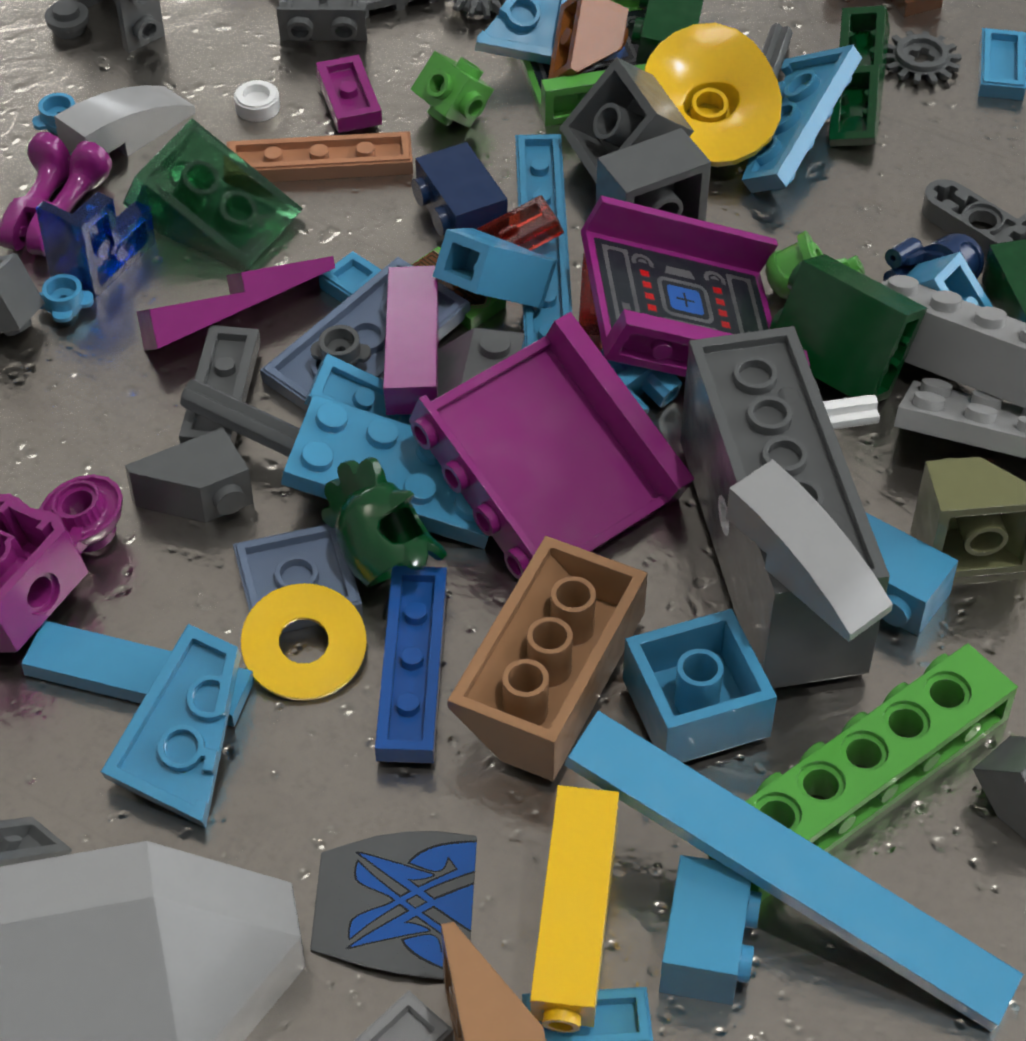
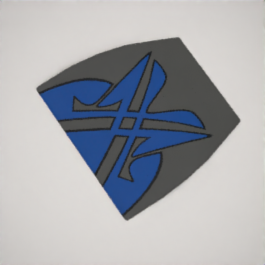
[310,831,477,980]

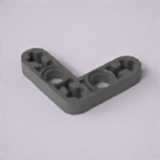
[922,179,1026,257]

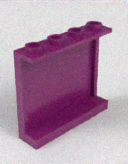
[409,312,695,579]

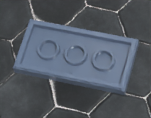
[260,257,471,412]

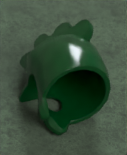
[321,457,447,588]

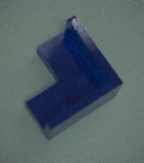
[36,192,156,299]

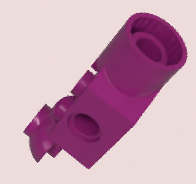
[0,474,123,653]

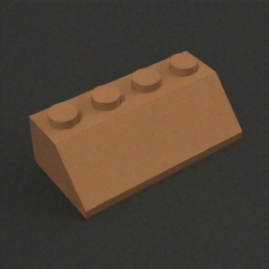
[447,536,648,782]

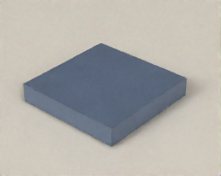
[233,524,363,633]

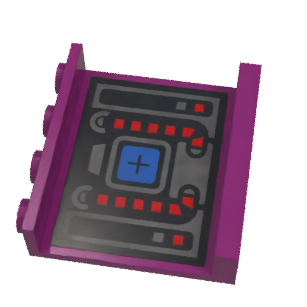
[580,195,810,377]

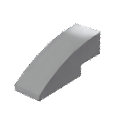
[54,85,196,157]
[726,459,893,642]

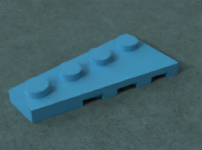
[742,45,862,193]

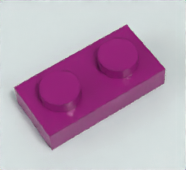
[315,55,382,133]

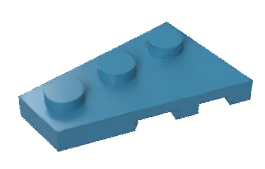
[101,624,241,828]

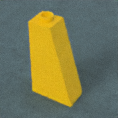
[530,785,619,1033]

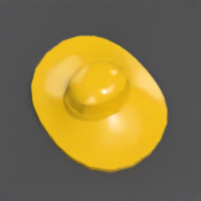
[645,23,782,167]

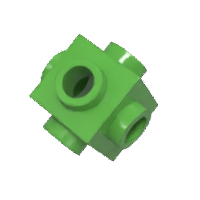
[410,51,494,128]

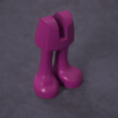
[0,132,112,257]

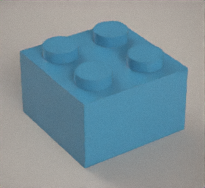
[622,608,777,763]

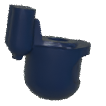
[883,233,984,281]

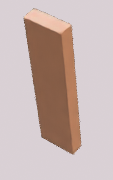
[227,131,413,184]

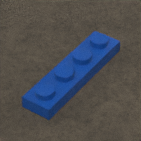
[375,566,447,763]

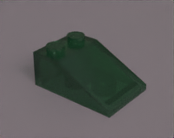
[123,118,303,272]

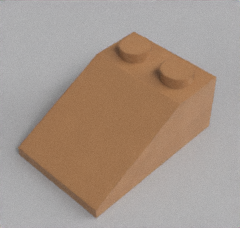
[441,922,546,1041]

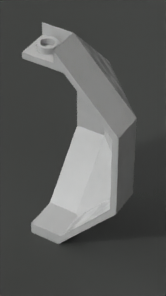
[0,841,306,1041]

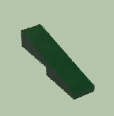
[829,5,890,147]

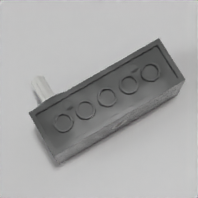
[680,326,890,688]

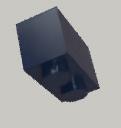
[411,142,508,237]

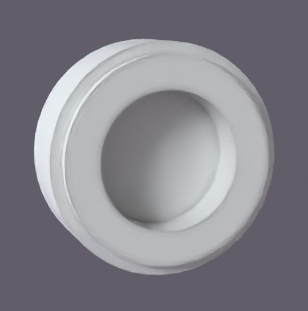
[234,80,280,122]

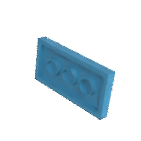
[281,394,489,549]

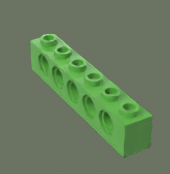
[708,643,1018,901]

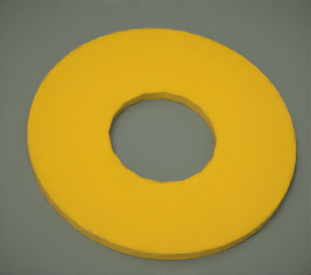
[241,583,367,701]

